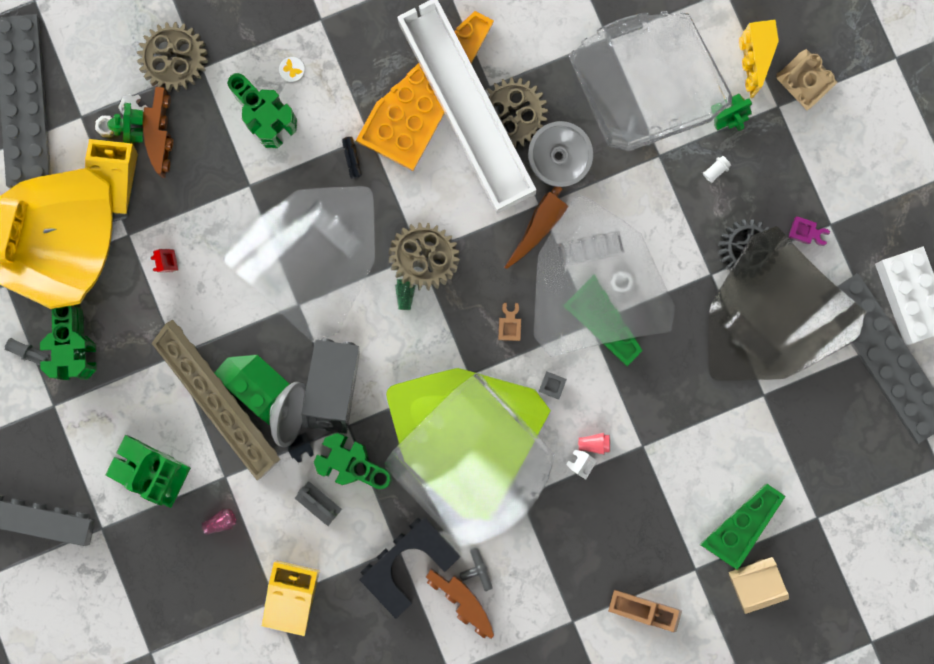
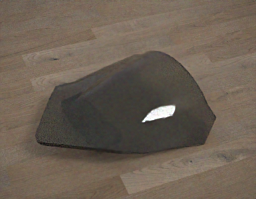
[709,226,867,380]

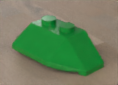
[214,355,290,425]

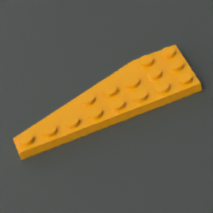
[356,11,494,171]

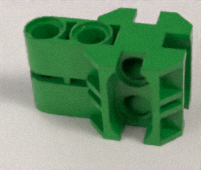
[227,73,297,148]
[40,305,97,380]
[313,433,392,489]
[105,435,191,508]

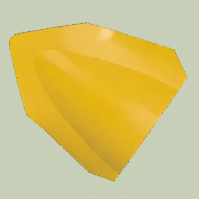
[0,167,113,309]

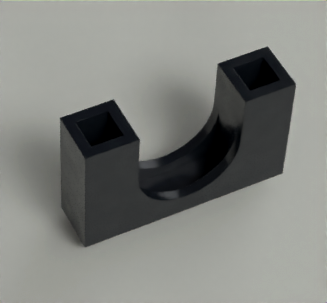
[359,517,461,619]

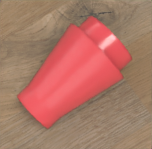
[578,433,610,455]

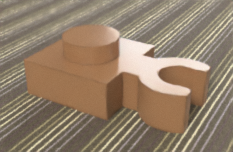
[498,303,521,341]

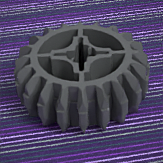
[718,219,778,278]

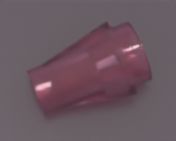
[202,509,237,535]

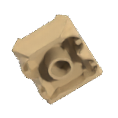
[776,49,838,110]
[728,557,789,614]

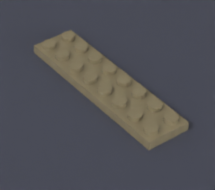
[152,320,281,481]

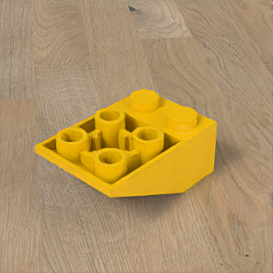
[739,20,779,98]
[85,139,138,214]
[261,560,320,636]

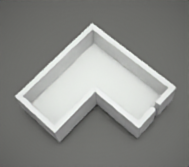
[875,246,934,345]

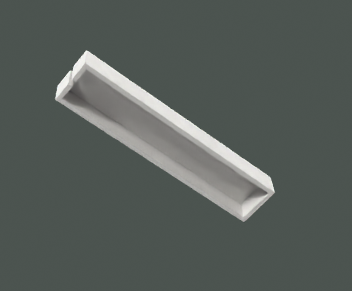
[397,0,536,214]

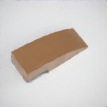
[608,590,682,632]

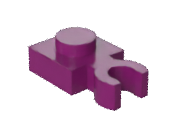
[788,216,831,246]

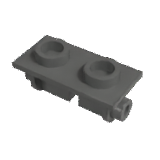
[295,481,342,526]

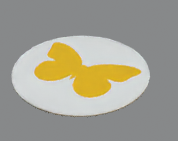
[279,57,305,82]

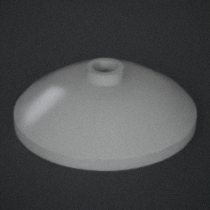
[528,121,593,187]
[270,382,306,447]

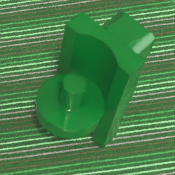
[712,94,752,131]
[107,103,143,143]

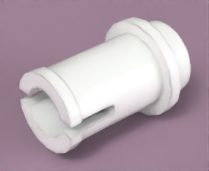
[703,156,731,183]

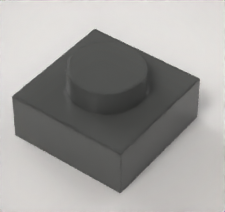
[538,371,567,400]

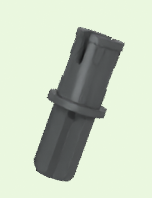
[5,338,49,365]

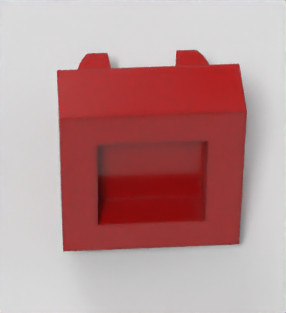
[150,249,178,272]

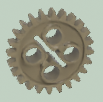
[137,22,208,92]
[487,77,549,149]
[389,222,460,291]

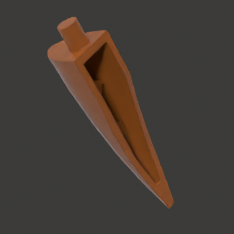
[504,186,569,269]

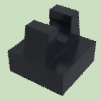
[287,432,314,463]

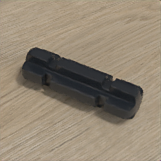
[342,136,362,179]

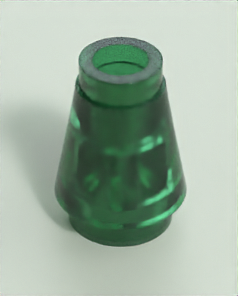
[394,279,416,310]

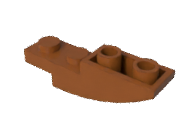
[143,87,173,178]
[426,568,494,639]

